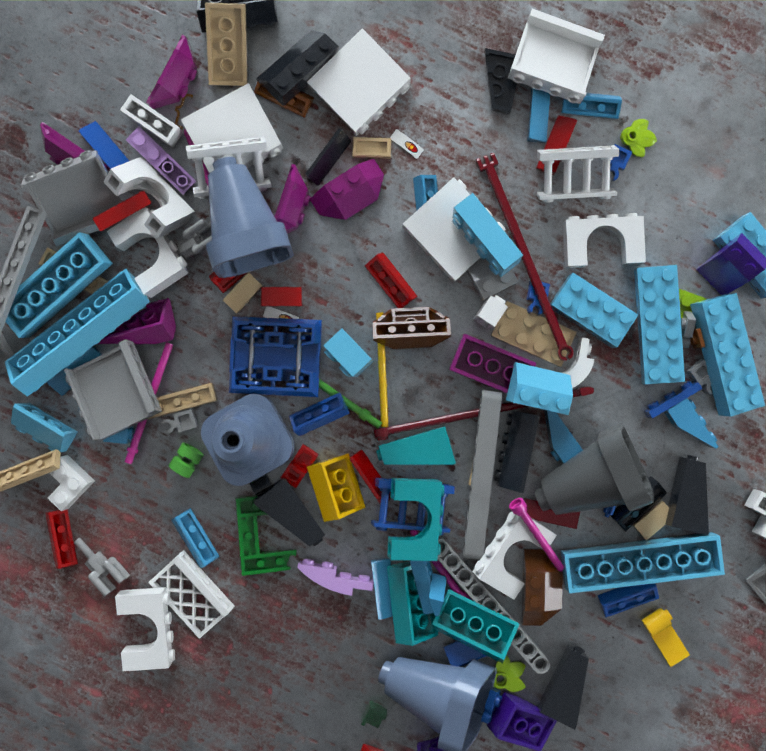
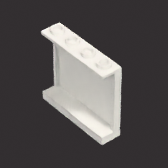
[508,9,605,104]
[307,28,411,136]
[181,83,283,173]
[402,177,506,283]

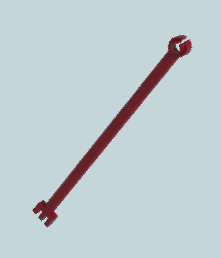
[476,152,574,361]
[373,386,594,441]

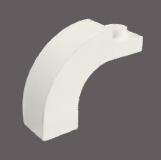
[562,338,594,388]

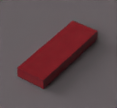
[523,498,581,529]

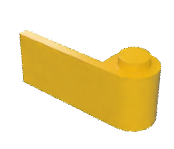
[641,608,690,667]

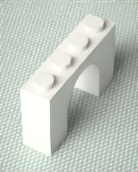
[104,157,195,239]
[107,207,189,298]
[563,213,646,268]
[472,512,557,600]
[115,587,175,671]

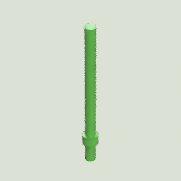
[301,375,382,429]

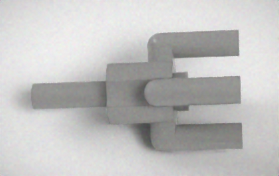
[176,218,212,259]
[74,538,130,597]

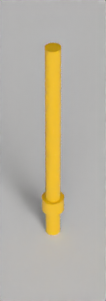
[376,312,389,427]

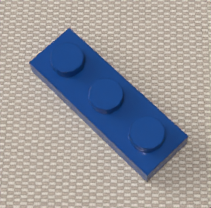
[644,381,702,419]

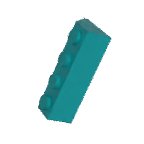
[387,561,438,646]
[432,589,520,664]

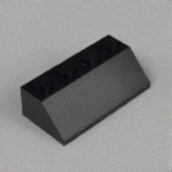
[196,0,278,33]
[256,30,339,106]
[494,410,540,493]

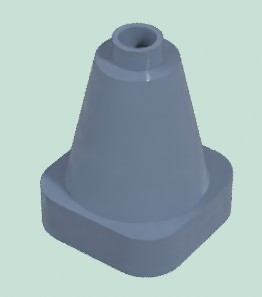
[206,157,294,278]
[201,394,295,486]
[378,657,497,751]

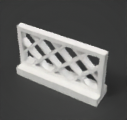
[148,550,235,639]

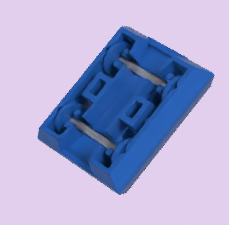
[229,316,322,397]

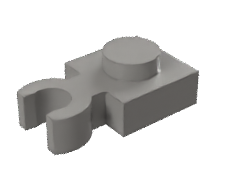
[681,311,696,348]
[687,359,712,395]
[162,409,199,434]

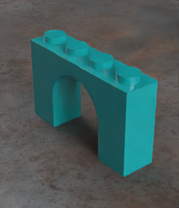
[387,478,444,561]

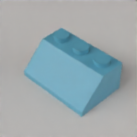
[506,362,573,415]
[11,403,78,452]

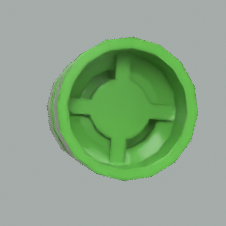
[168,442,204,478]

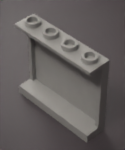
[21,150,127,246]
[64,339,162,441]

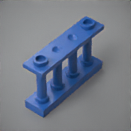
[371,478,455,535]

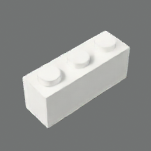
[120,94,184,148]
[473,295,508,330]

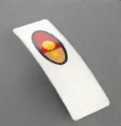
[390,129,424,159]
[263,307,299,319]

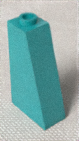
[376,426,456,465]

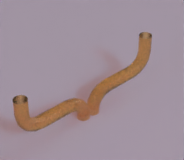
[175,94,193,129]

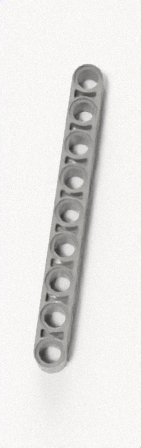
[463,390,502,561]
[437,536,550,674]

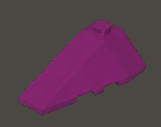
[98,298,176,344]

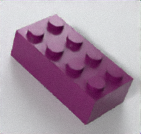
[448,334,536,394]

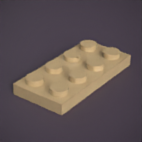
[205,3,248,86]
[491,301,577,367]

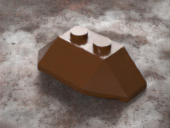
[372,307,451,349]
[522,548,563,626]

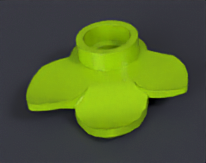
[620,119,657,157]
[493,655,526,692]

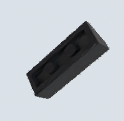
[305,128,351,186]
[610,476,667,532]

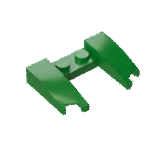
[235,495,297,576]

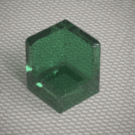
[361,700,387,728]

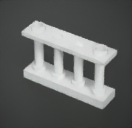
[186,137,272,199]
[537,145,619,203]

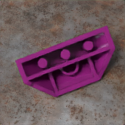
[146,34,197,109]
[40,122,110,172]
[310,159,384,220]
[275,164,311,234]

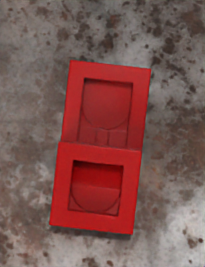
[261,287,302,307]
[280,444,319,488]

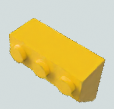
[307,453,366,522]

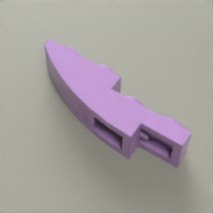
[126,126,196,195]
[298,558,373,596]

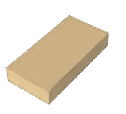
[353,137,391,159]
[223,272,263,314]
[633,501,669,540]

